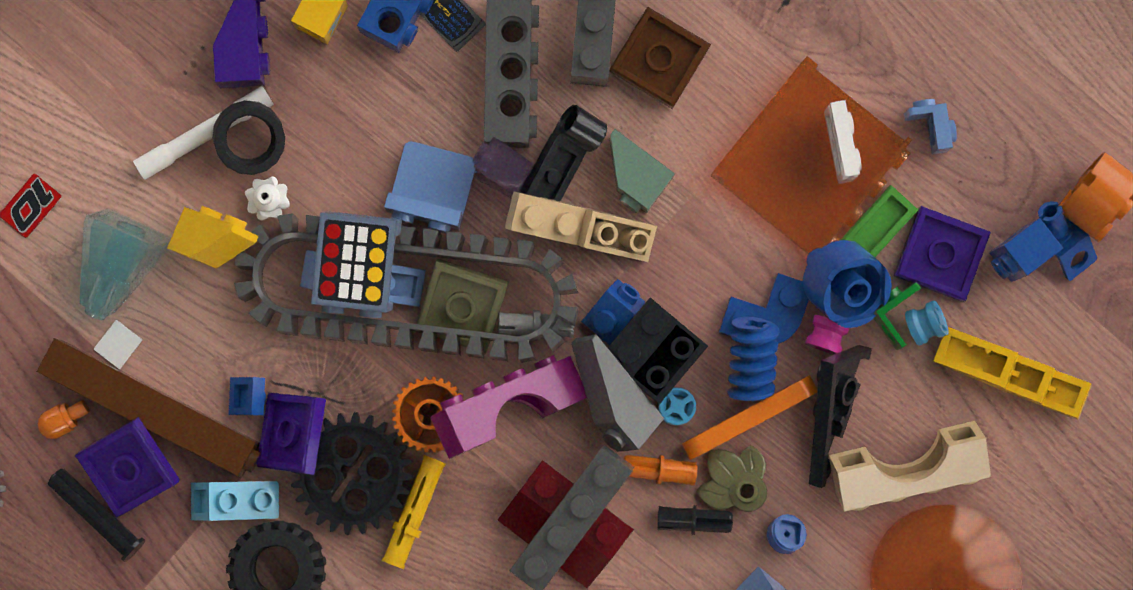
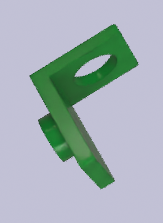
[874,282,921,350]

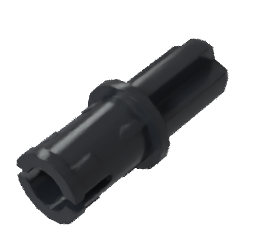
[658,505,733,535]

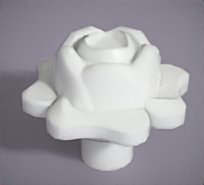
[245,176,290,221]

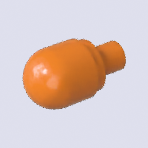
[38,400,90,439]

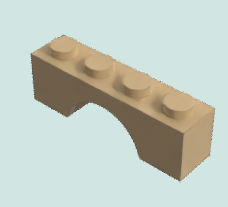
[829,421,991,512]

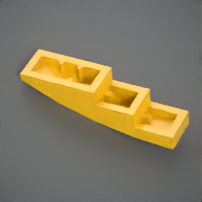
[933,327,1092,420]

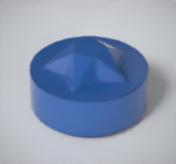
[767,514,807,554]

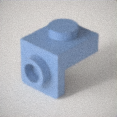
[904,99,957,154]

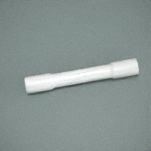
[133,86,274,180]

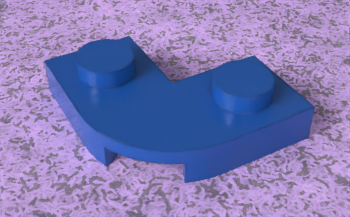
[718,273,809,344]

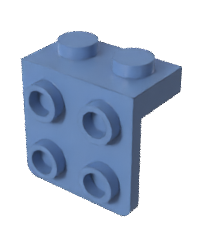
[384,141,477,233]

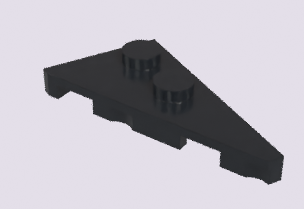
[809,345,872,488]

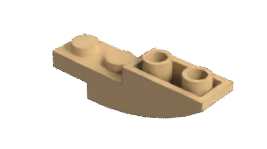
[505,191,657,262]

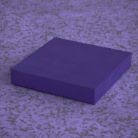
[894,206,991,302]
[257,392,326,475]
[75,417,180,518]

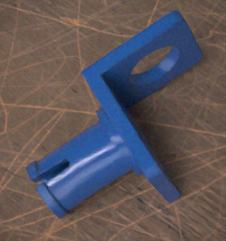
[1038,201,1097,281]

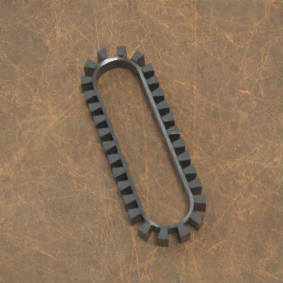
[234,213,579,363]

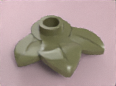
[697,445,767,512]

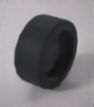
[212,100,286,175]

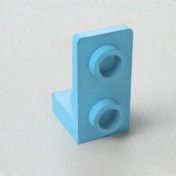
[191,481,279,521]

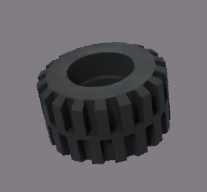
[226,521,327,590]

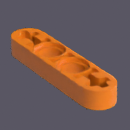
[681,375,818,460]

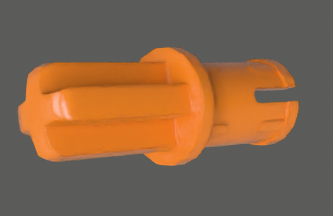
[623,455,698,486]

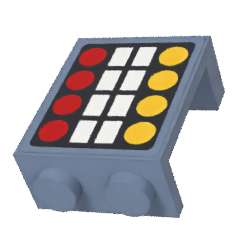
[311,211,402,318]

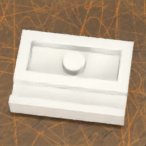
[824,100,862,184]

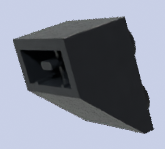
[608,297,708,404]

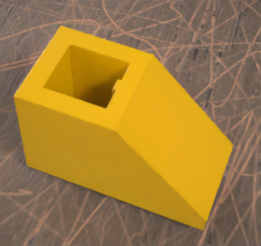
[167,206,259,269]

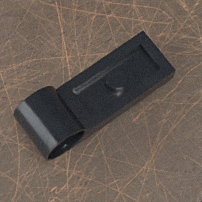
[520,105,607,201]

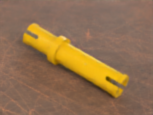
[381,455,446,569]

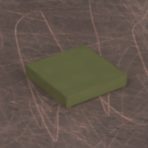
[417,259,509,354]

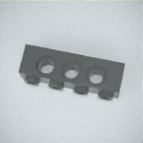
[484,0,539,148]

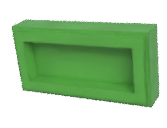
[840,185,918,257]

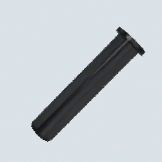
[48,468,146,562]

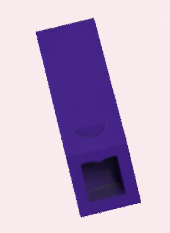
[213,0,270,89]

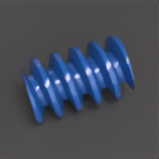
[727,316,779,401]

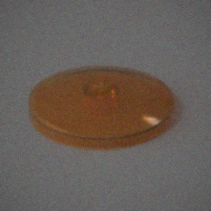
[870,504,1023,590]

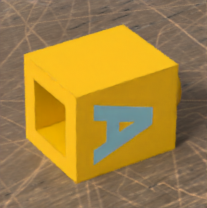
[291,0,348,45]

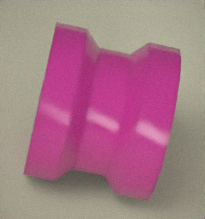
[805,315,849,355]

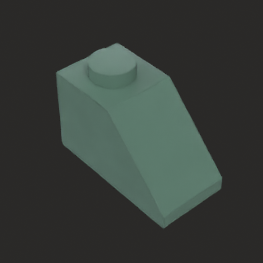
[609,129,675,214]

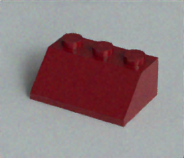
[498,460,634,588]

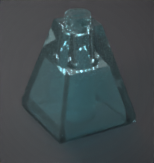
[79,208,171,320]

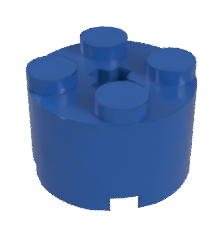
[803,240,892,328]

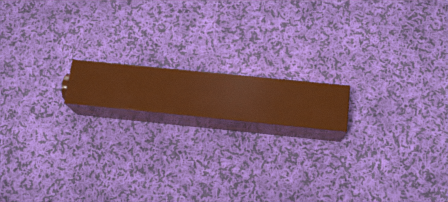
[36,338,261,476]

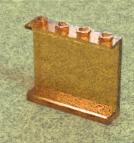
[711,56,912,255]

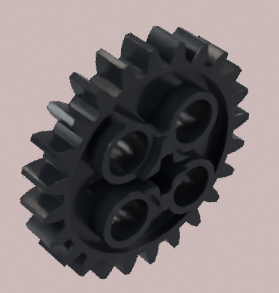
[291,412,414,535]

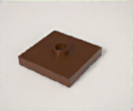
[609,7,711,109]

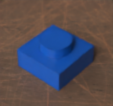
[229,377,266,416]

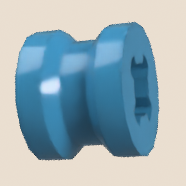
[905,300,949,346]
[657,388,696,425]

